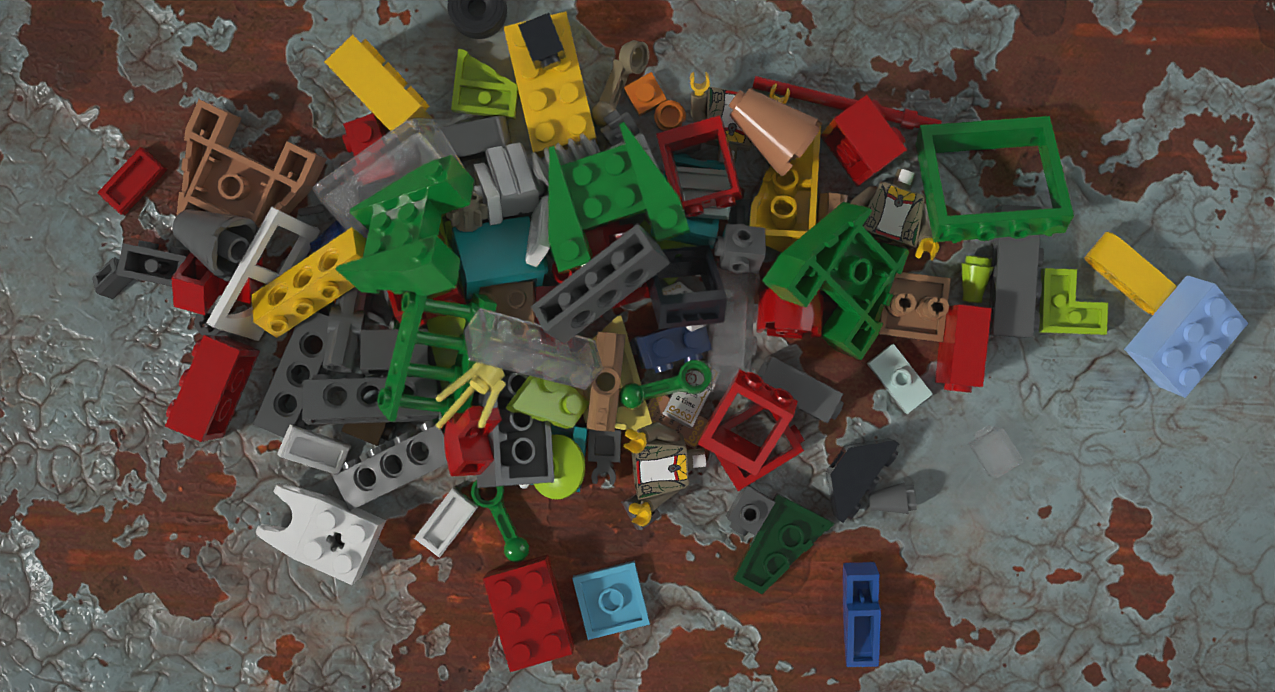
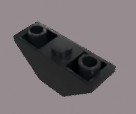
[826,438,899,523]

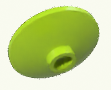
[533,434,585,499]

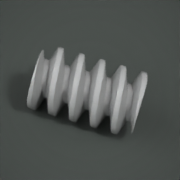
[532,133,600,193]

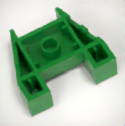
[548,122,690,274]
[336,155,474,296]
[762,202,909,360]

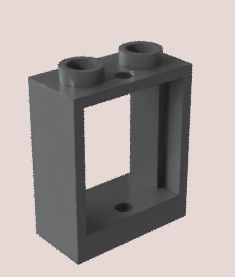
[757,356,844,423]

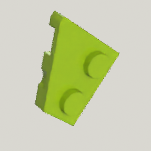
[451,49,519,119]
[506,360,589,429]

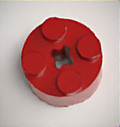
[756,287,824,339]

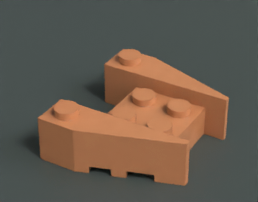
[177,99,327,228]

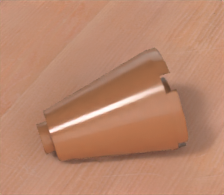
[728,88,823,176]

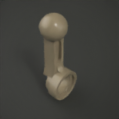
[591,40,649,127]

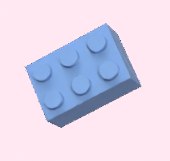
[1124,275,1248,398]

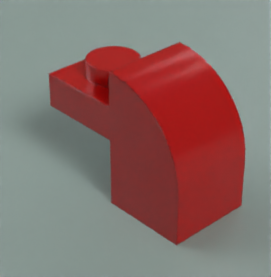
[444,406,501,477]

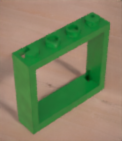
[915,116,1074,243]

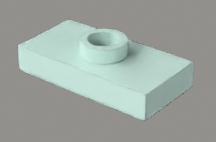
[867,344,933,414]

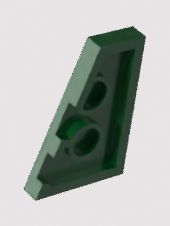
[733,493,835,594]

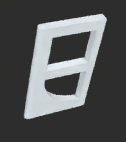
[207,207,320,341]

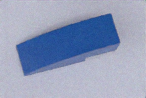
[843,562,881,667]

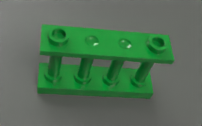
[378,291,497,422]

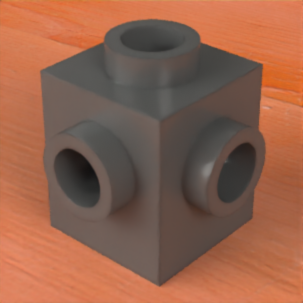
[714,224,766,274]

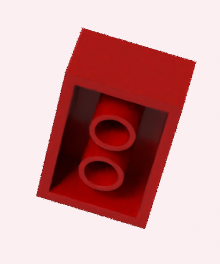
[820,95,907,187]
[165,335,260,442]
[483,554,575,672]

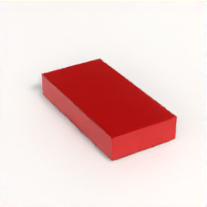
[97,147,167,216]

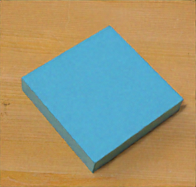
[572,561,650,640]

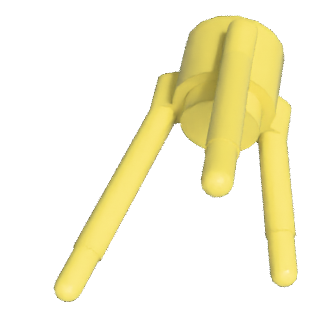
[436,359,506,429]

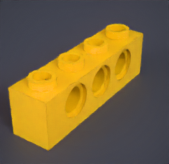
[252,227,367,338]

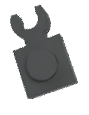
[588,429,621,485]

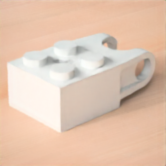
[256,484,386,585]

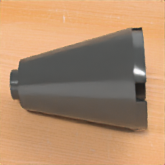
[172,209,263,281]

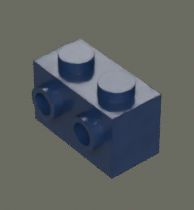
[632,326,712,373]

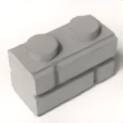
[485,142,544,217]

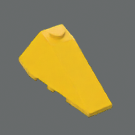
[750,126,821,252]

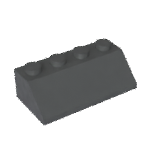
[472,352,554,488]

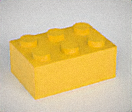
[324,34,432,144]

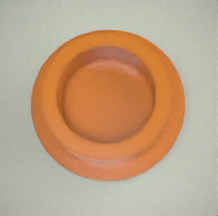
[654,100,686,131]

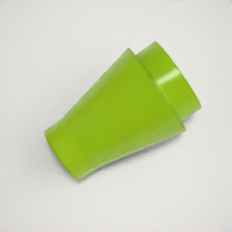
[961,255,994,303]

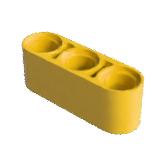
[1084,232,1177,315]

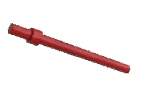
[752,76,942,130]

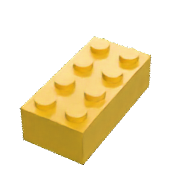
[503,12,598,158]

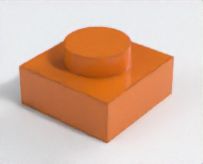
[624,72,667,117]

